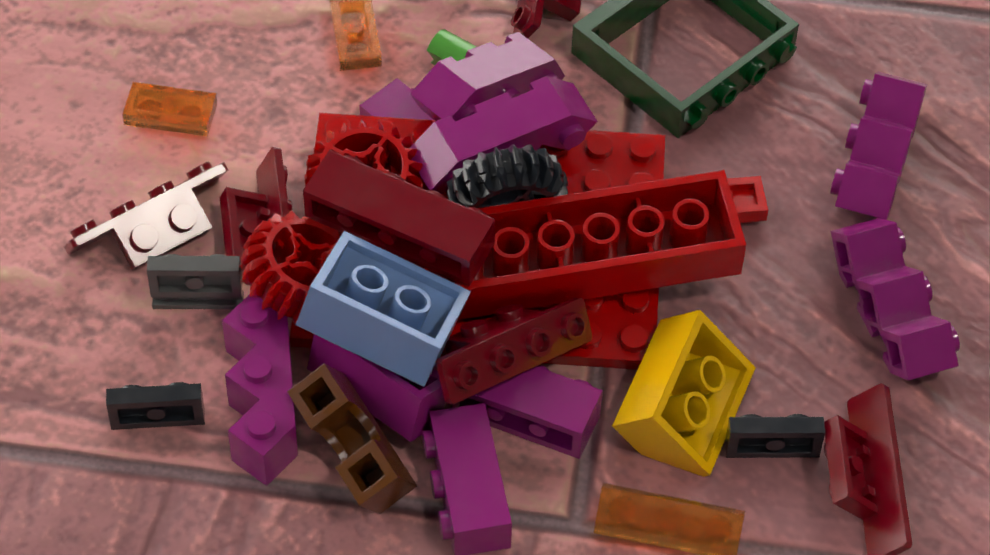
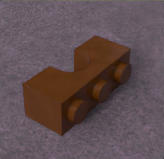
[287,363,417,514]

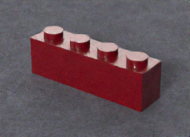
[303,150,495,287]

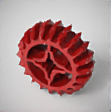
[304,119,424,189]
[239,210,341,327]

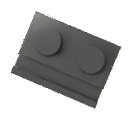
[147,254,244,309]

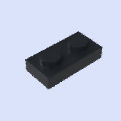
[106,382,205,430]
[725,414,825,458]

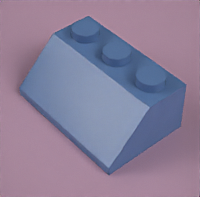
[296,231,471,387]

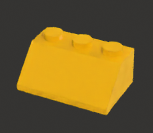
[612,310,756,477]

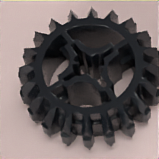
[447,144,568,208]

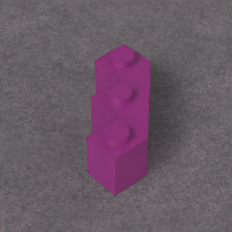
[410,32,565,121]
[830,72,928,220]
[410,76,598,195]
[830,218,960,380]
[222,294,298,486]

